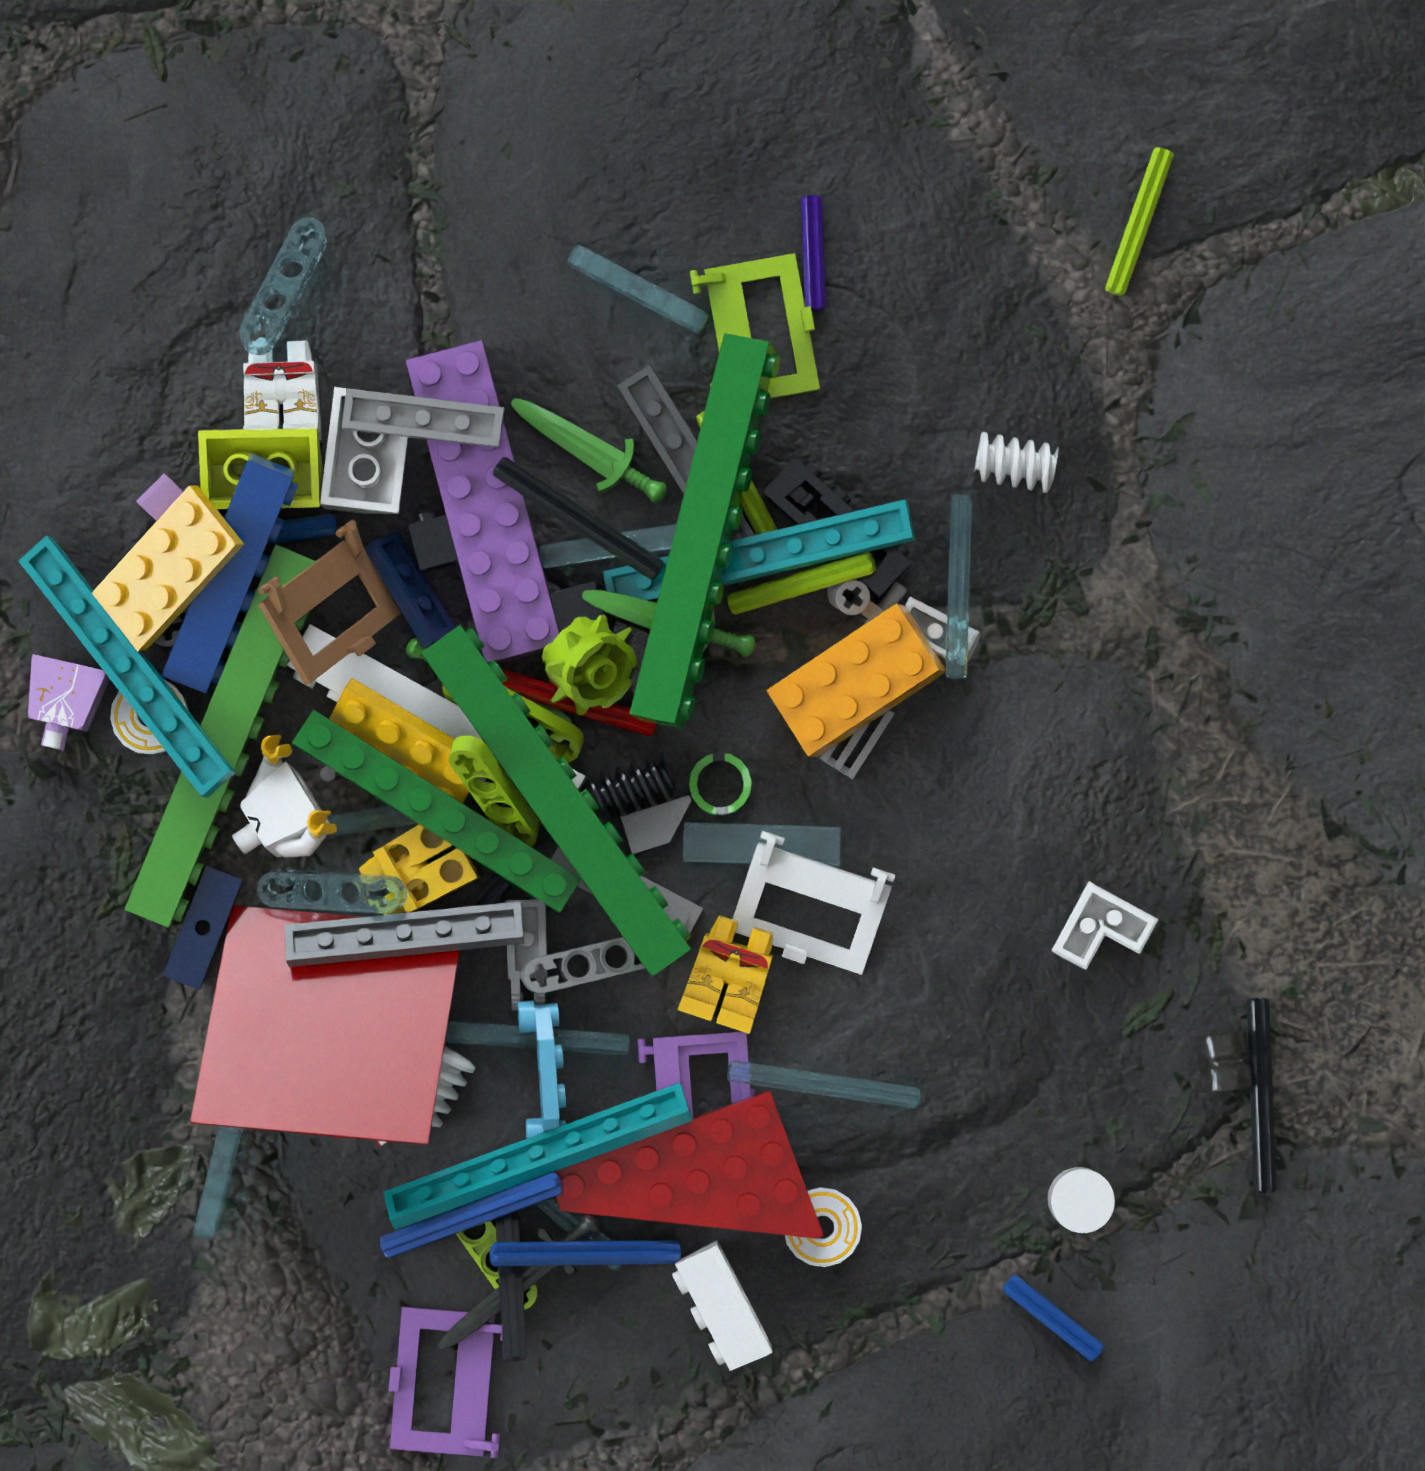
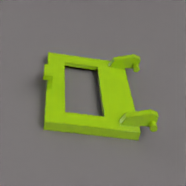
[690,253,820,399]

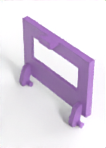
[638,1031,755,1118]
[389,1306,502,1458]

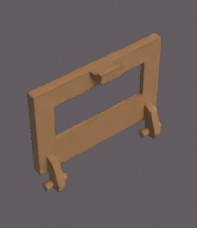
[258,520,401,685]

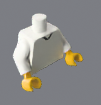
[232,734,337,858]

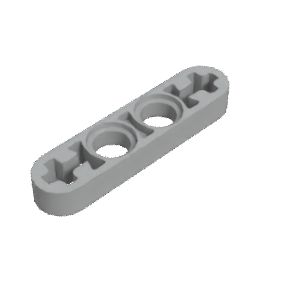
[521,937,645,993]

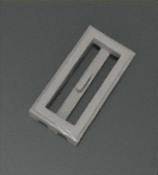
[820,710,895,780]

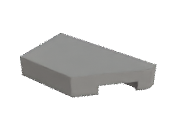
[621,795,691,854]

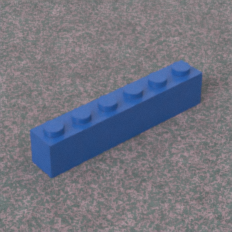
[162,453,298,693]

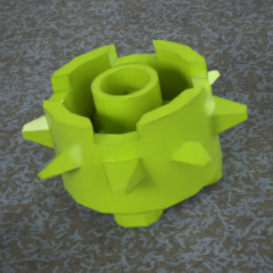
[542,615,637,715]

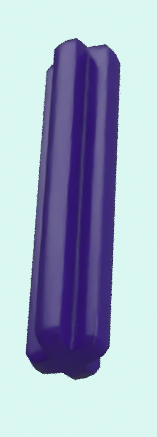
[801,195,826,311]

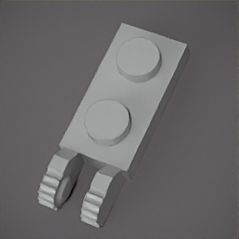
[506,899,548,1011]

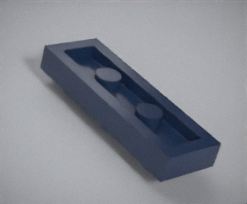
[365,531,456,649]

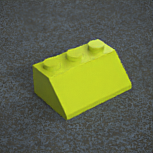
[198,428,323,509]

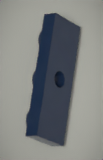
[163,865,244,990]

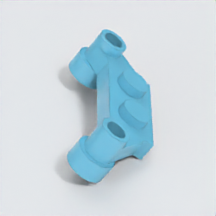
[517,1001,566,1139]

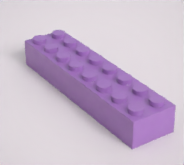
[406,340,559,664]

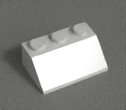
[320,387,408,514]
[672,1240,773,1371]

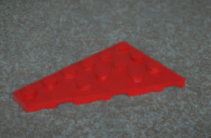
[549,1090,824,1239]

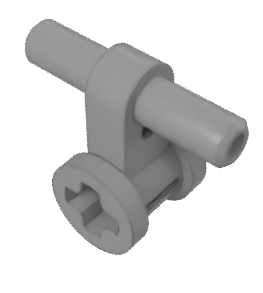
[827,579,907,625]

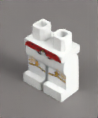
[243,341,322,442]

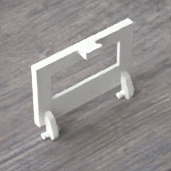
[733,831,895,975]

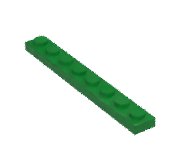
[292,709,581,913]

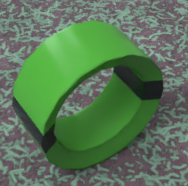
[689,752,752,816]

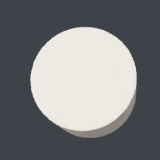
[1048,1167,1115,1233]

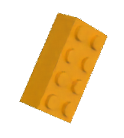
[766,603,947,757]

